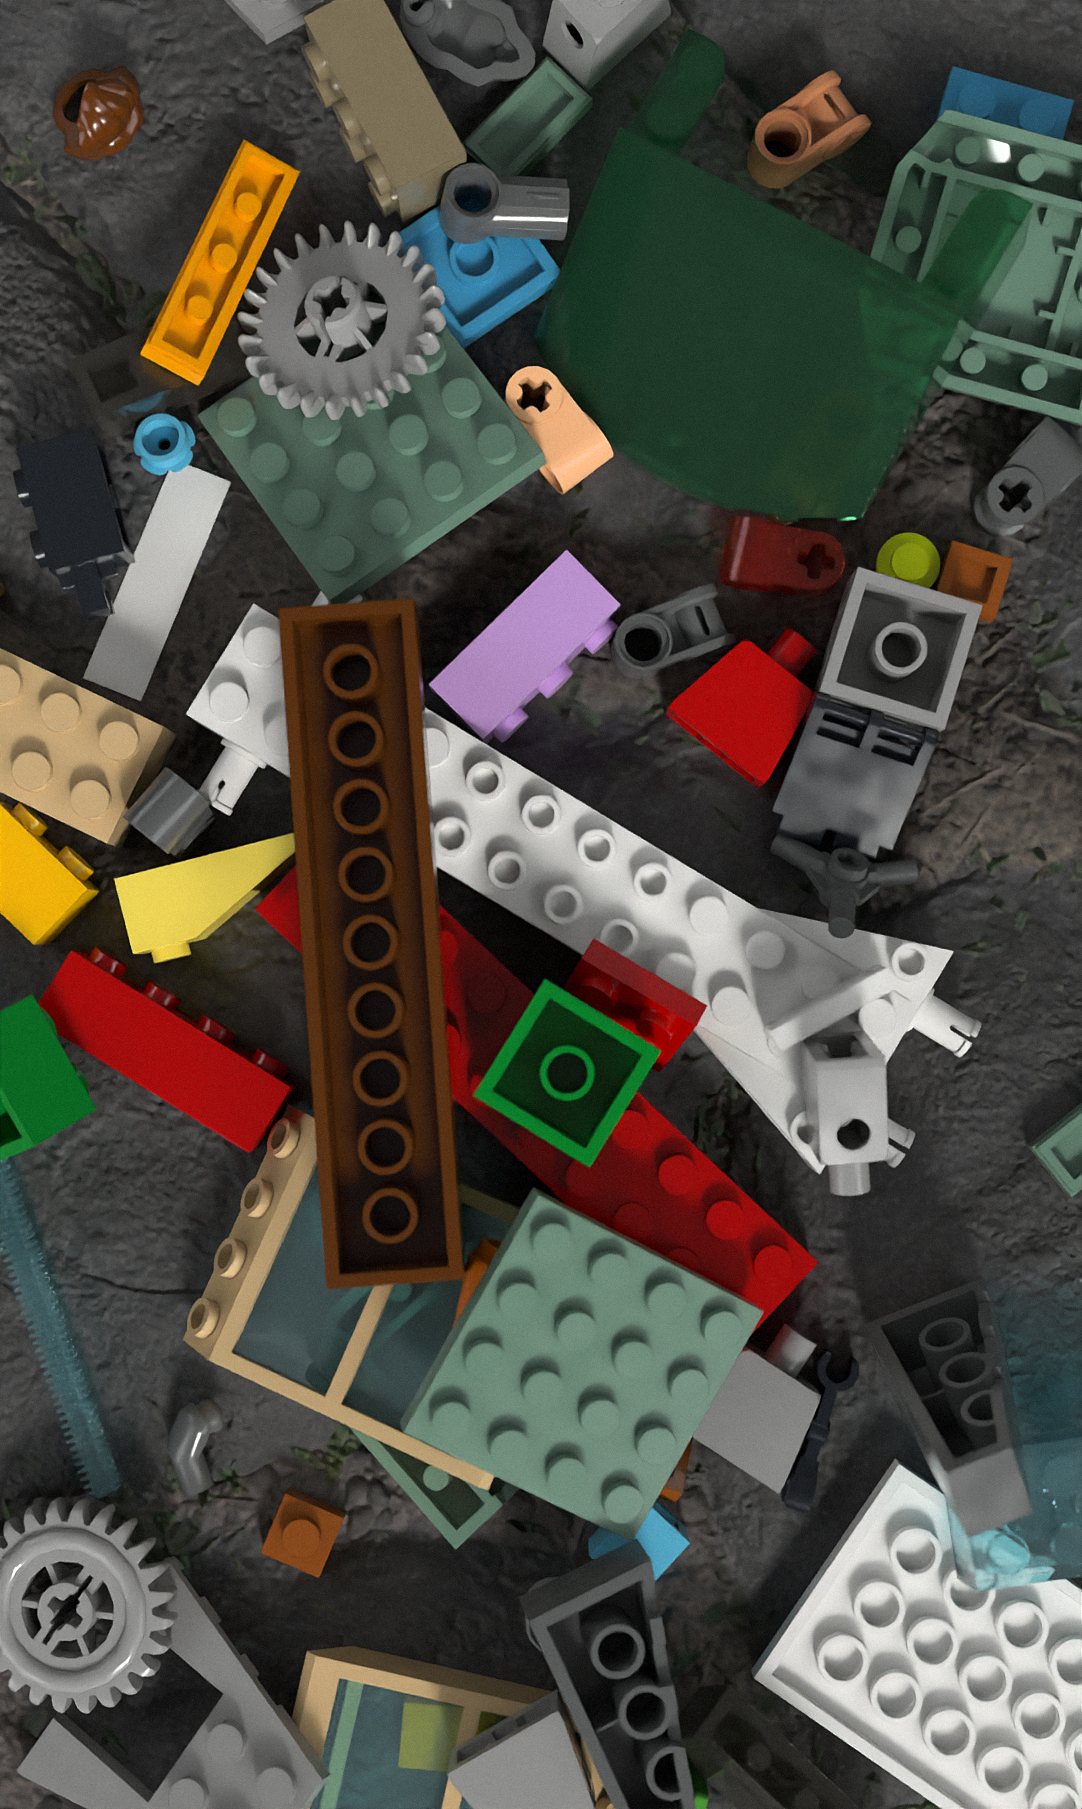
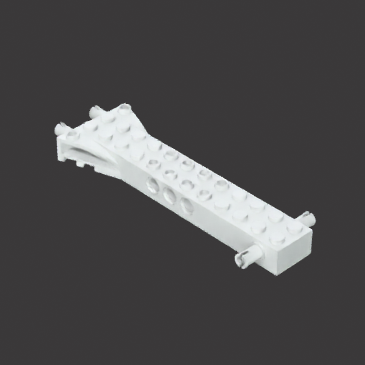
[186,591,982,1174]

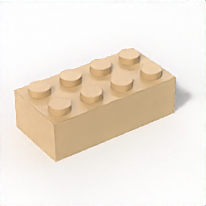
[0,648,176,848]

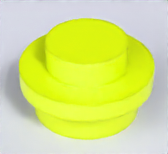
[876,533,940,588]

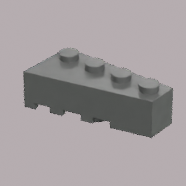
[865,1277,1033,1538]
[519,1538,696,1809]

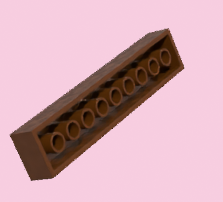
[278,598,466,1290]

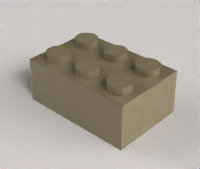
[301,0,467,230]

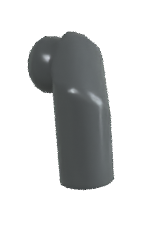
[167,1399,224,1497]

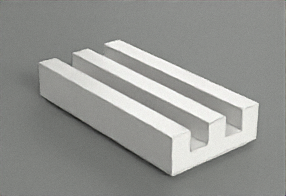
[763,965,899,1052]

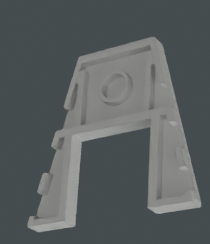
[17,1556,331,1809]

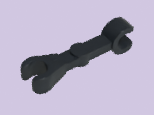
[781,1349,859,1513]

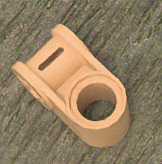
[504,366,614,494]

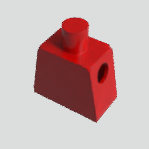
[665,628,817,789]

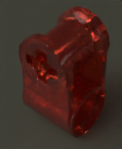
[718,516,845,598]

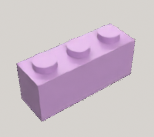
[429,550,621,744]

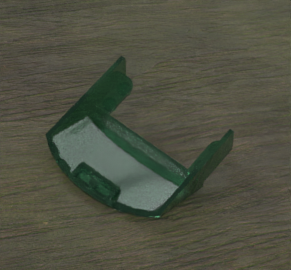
[534,28,1034,522]

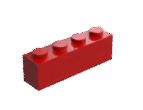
[38,946,297,1153]

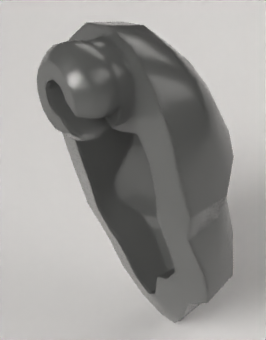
[399,0,536,87]

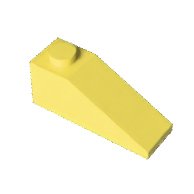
[114,833,296,963]

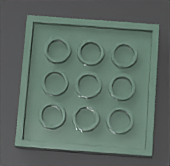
[197,292,547,604]
[400,1188,764,1541]

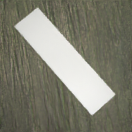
[83,465,231,701]

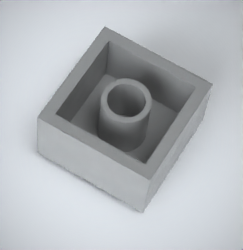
[813,567,983,732]

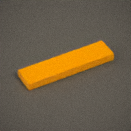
[140,139,300,386]

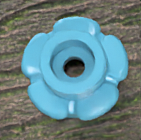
[133,413,196,475]

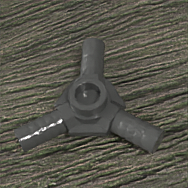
[770,834,918,938]

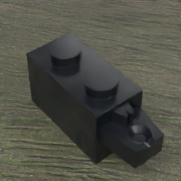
[13,428,136,620]

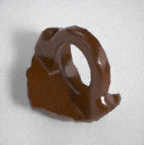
[52,66,144,161]

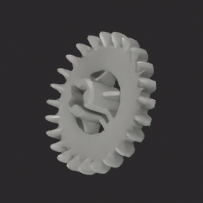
[237,220,446,420]
[0,1497,178,1714]

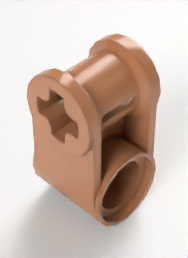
[747,70,872,188]

